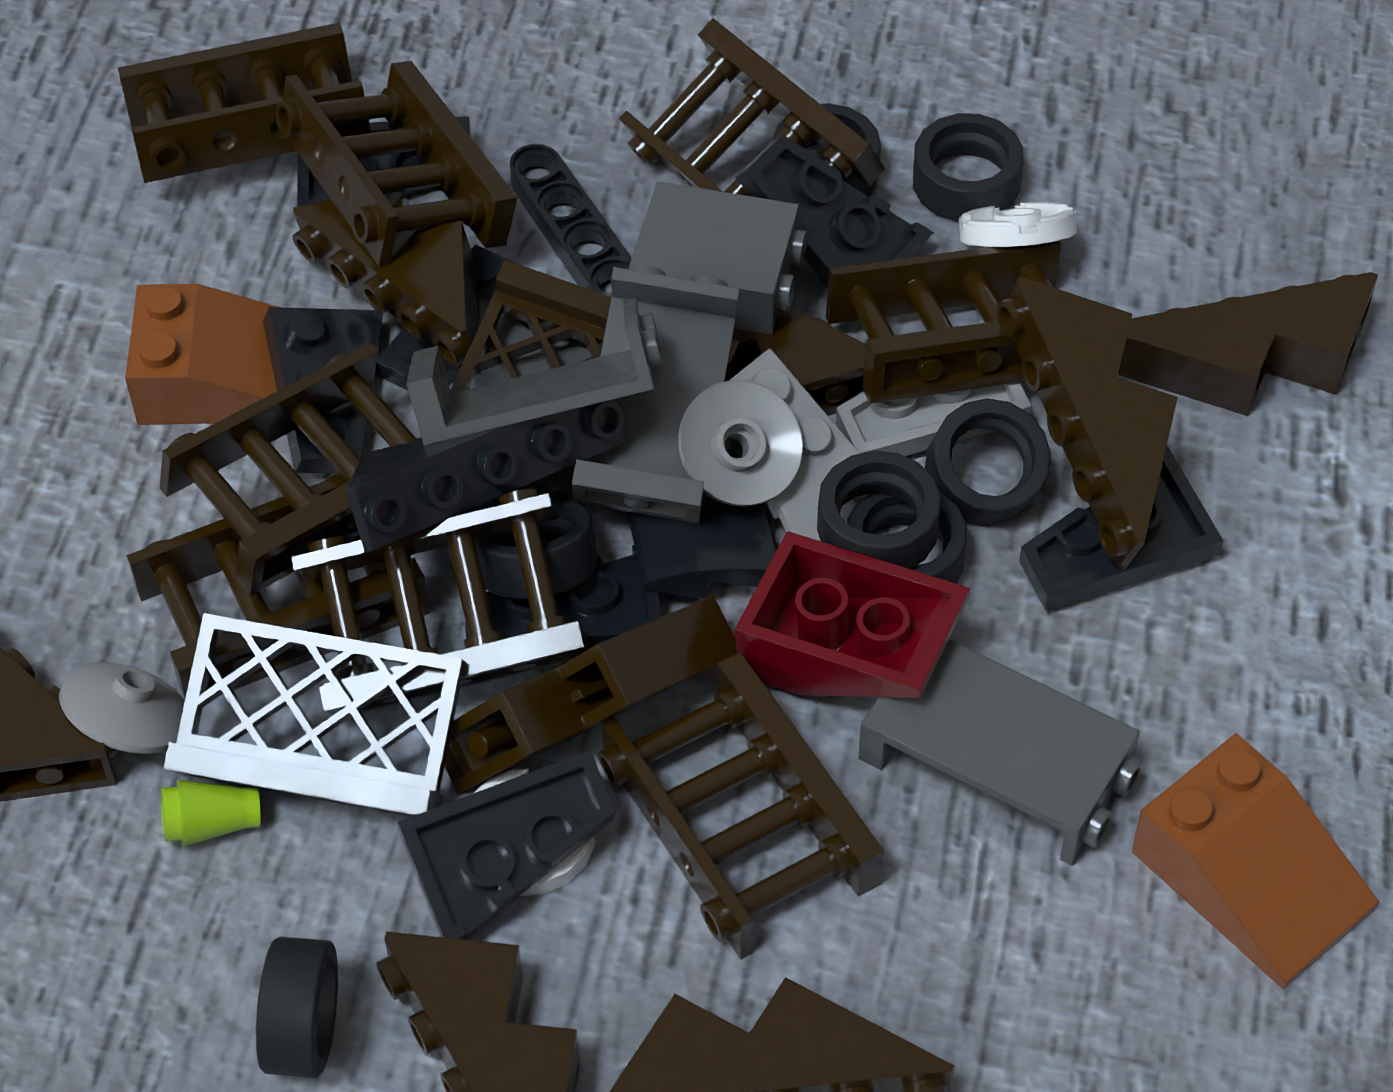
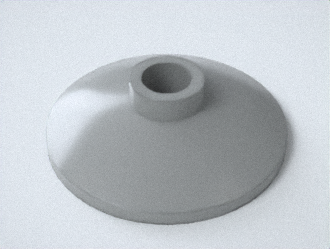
[678,380,803,507]
[59,662,185,754]

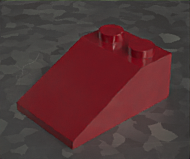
[734,531,970,698]

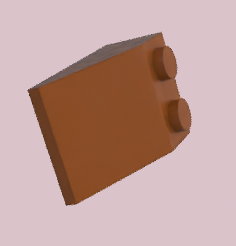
[125,283,278,425]
[1132,733,1379,989]

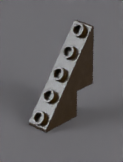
[292,191,481,375]
[1118,272,1378,416]
[997,276,1178,570]
[731,307,866,416]
[432,595,737,795]
[0,647,119,802]
[376,932,580,1092]
[609,977,955,1092]

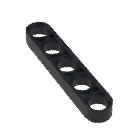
[509,144,632,293]

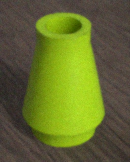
[160,780,261,847]

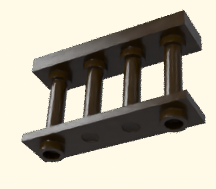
[619,18,885,270]
[117,22,371,183]
[276,61,517,266]
[826,240,1061,404]
[159,343,422,596]
[126,474,430,699]
[292,489,590,716]
[598,652,884,959]

